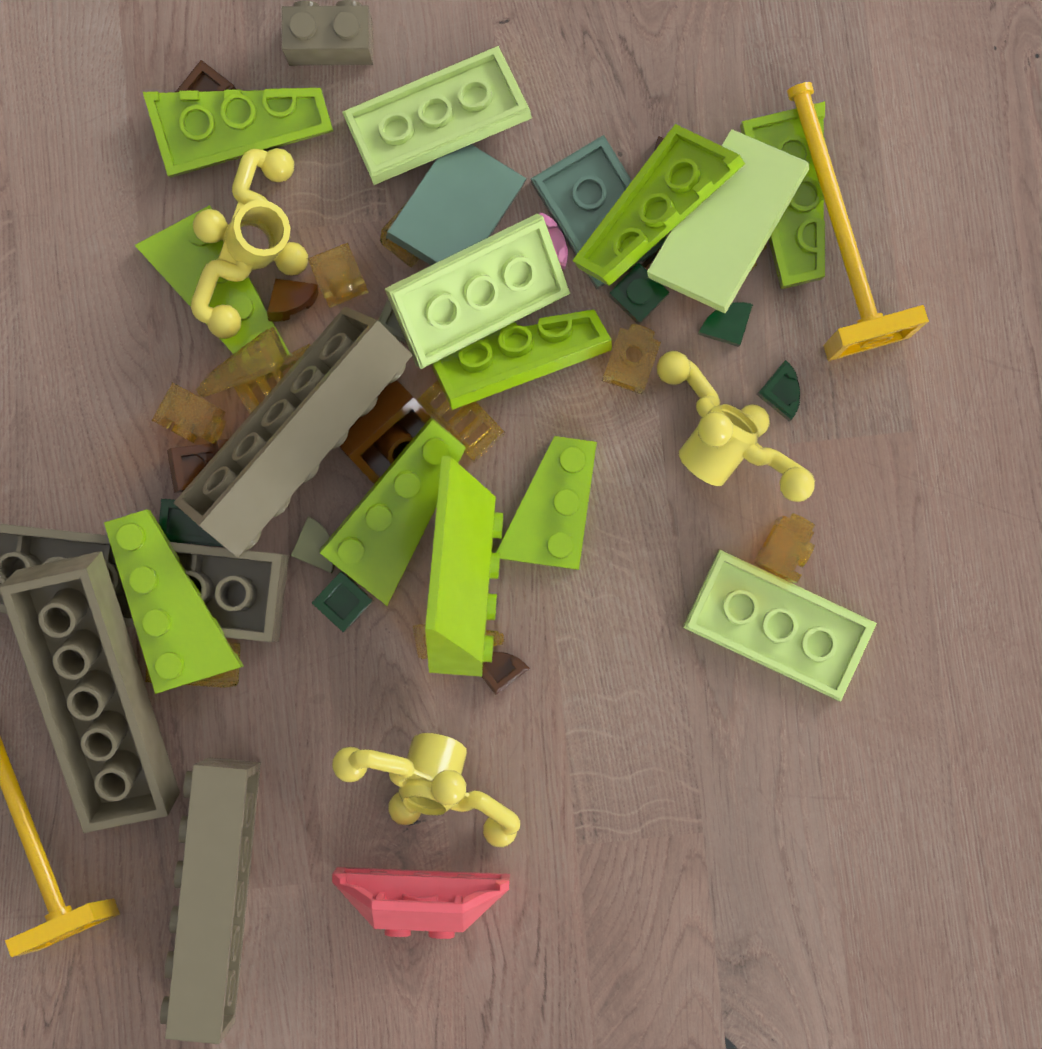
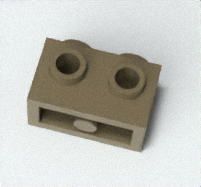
[282,0,373,66]

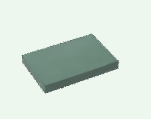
[531,135,667,289]
[386,144,527,265]

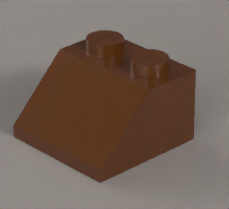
[339,380,431,484]

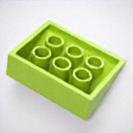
[425,456,503,677]

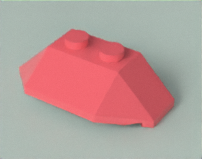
[332,867,510,939]

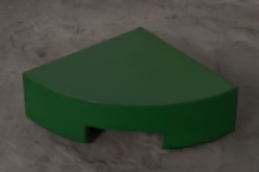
[698,302,753,347]
[756,360,800,421]

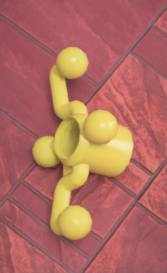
[191,148,308,339]
[657,351,815,502]
[332,733,520,847]

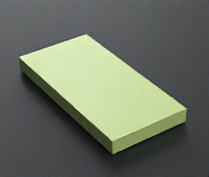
[342,46,532,185]
[647,129,809,314]
[385,214,570,369]
[682,550,877,702]

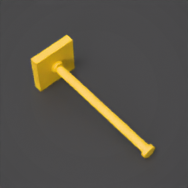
[787,82,929,361]
[0,736,120,958]

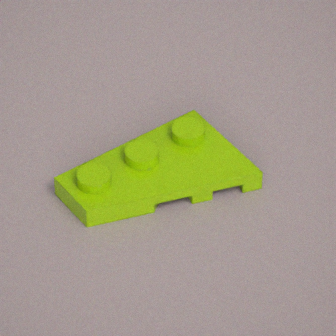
[496,436,597,570]

